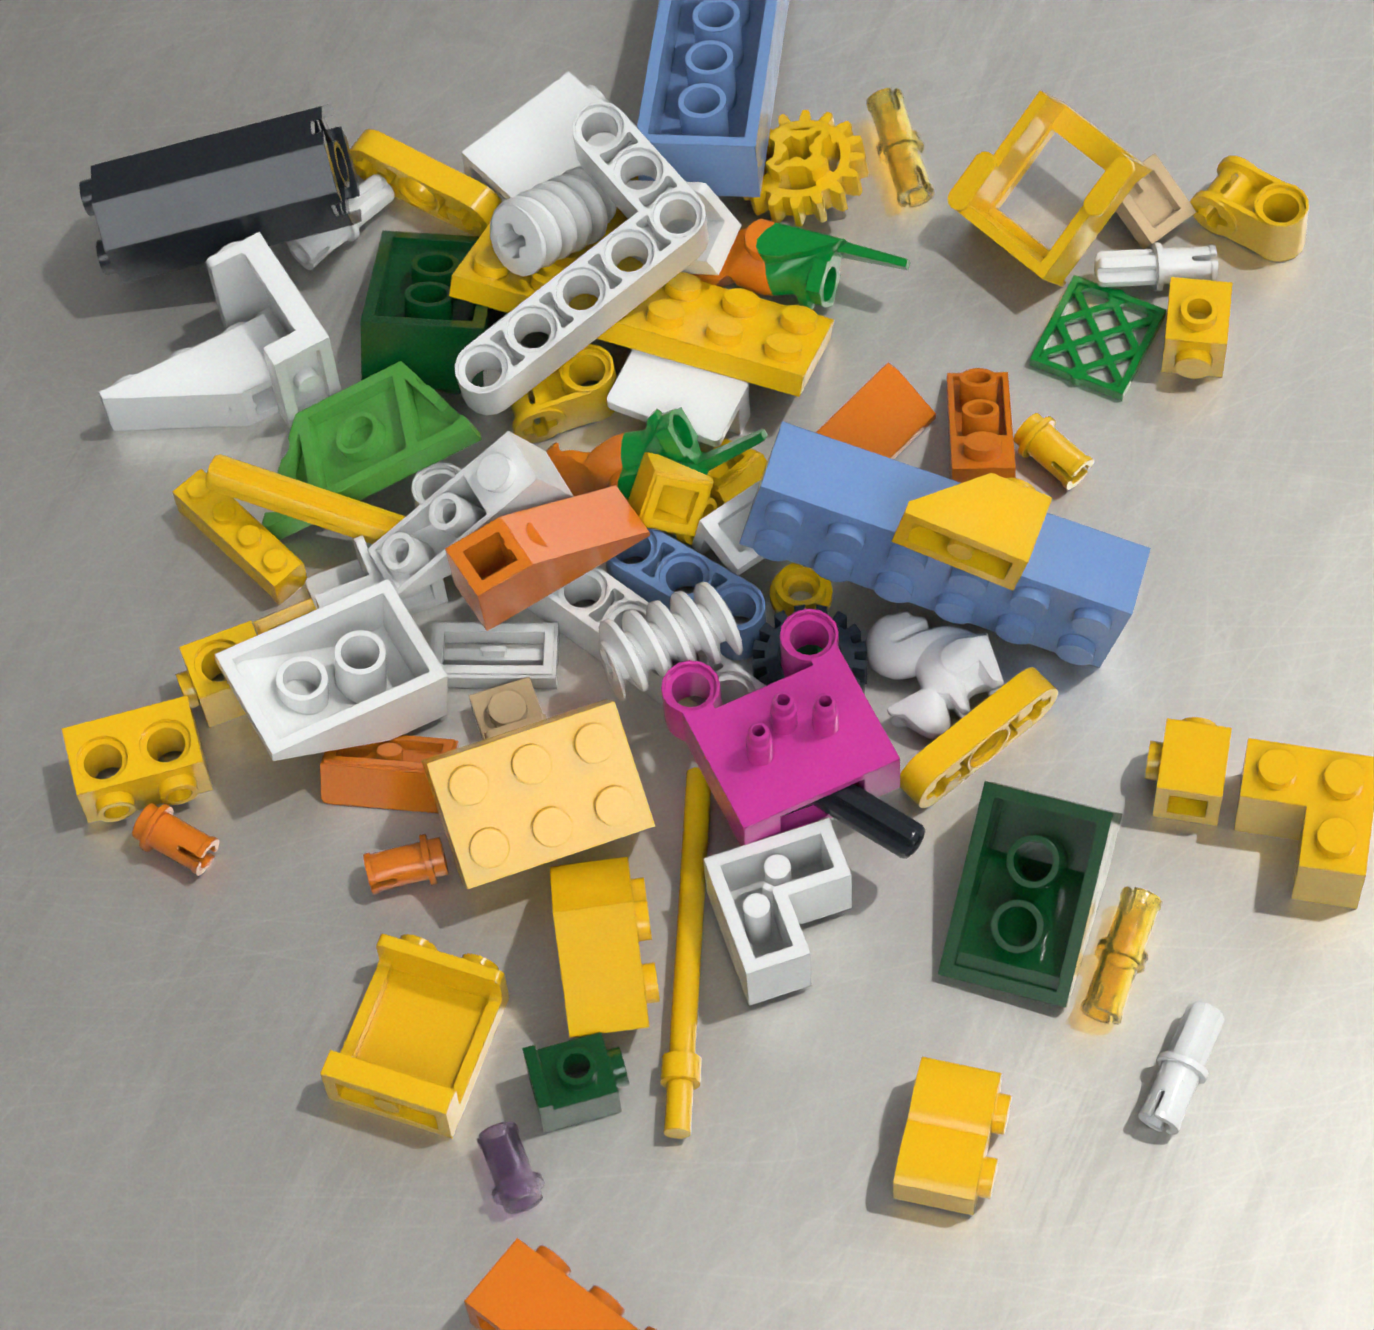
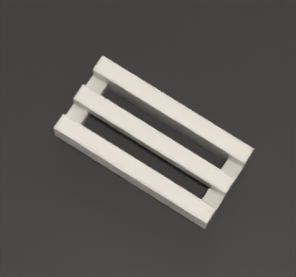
[431,622,560,689]

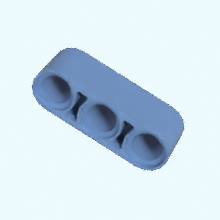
[605,528,766,660]

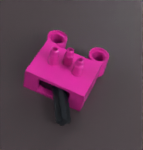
[661,609,926,859]

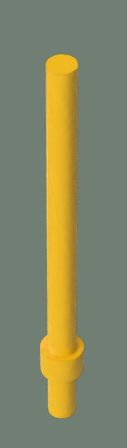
[660,767,711,1139]

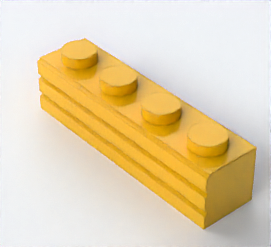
[172,469,308,605]

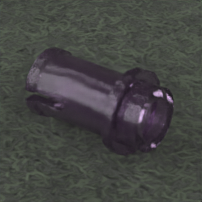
[476,1122,545,1214]

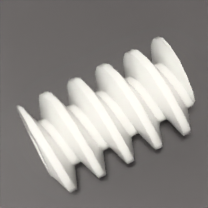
[490,166,617,276]
[598,582,743,701]

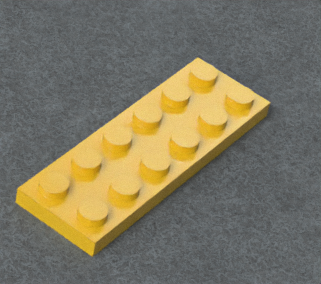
[449,223,834,397]

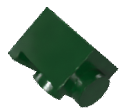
[522,1032,630,1133]

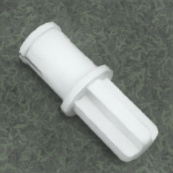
[287,174,395,270]
[1094,242,1218,291]
[1138,1000,1224,1135]

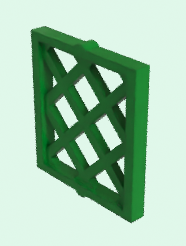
[1029,275,1166,401]

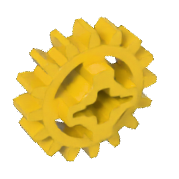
[743,110,868,227]

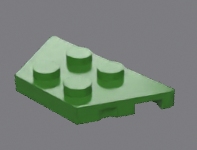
[262,361,482,540]

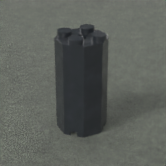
[79,104,362,283]

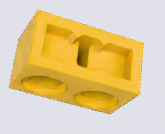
[62,695,213,823]

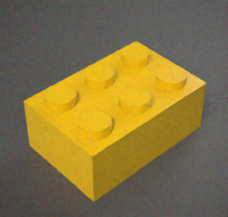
[421,699,655,889]

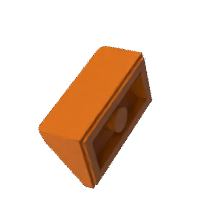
[815,362,936,460]
[320,735,459,814]

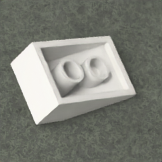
[215,578,448,761]

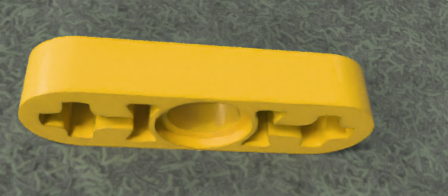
[350,129,502,236]
[900,667,1058,808]

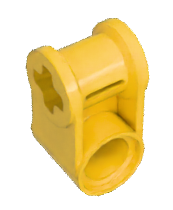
[1190,155,1309,262]
[499,344,617,443]

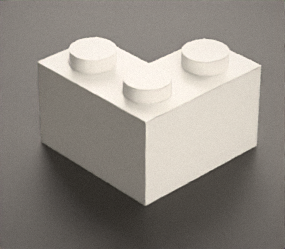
[703,818,852,1006]

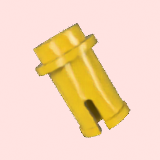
[1013,413,1094,490]

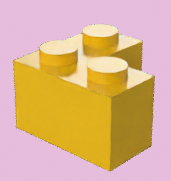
[1234,738,1374,909]
[550,857,660,1038]

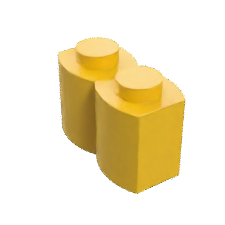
[893,1057,1012,1215]

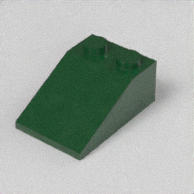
[361,230,495,394]
[938,781,1123,1008]

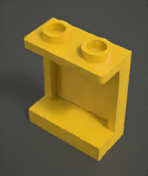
[320,934,510,1139]

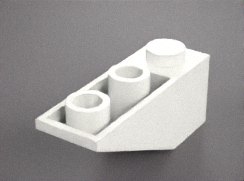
[99,314,279,431]
[367,431,574,599]

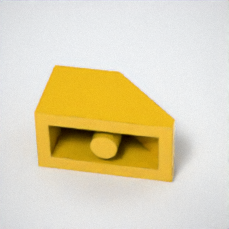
[891,473,1053,591]

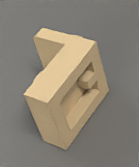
[1116,153,1196,249]
[469,677,547,740]

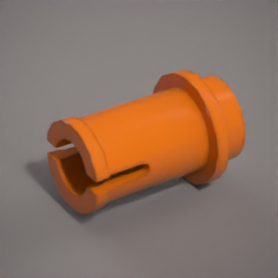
[132,803,220,876]
[363,833,449,895]

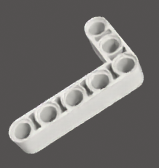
[455,101,709,415]

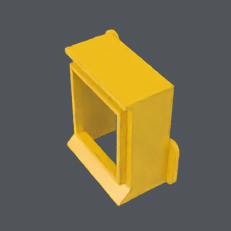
[948,90,1153,287]

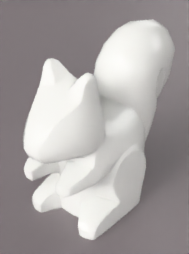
[865,612,1004,739]

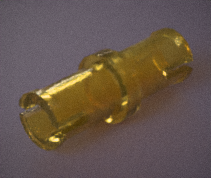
[866,88,935,208]
[1080,887,1163,1025]

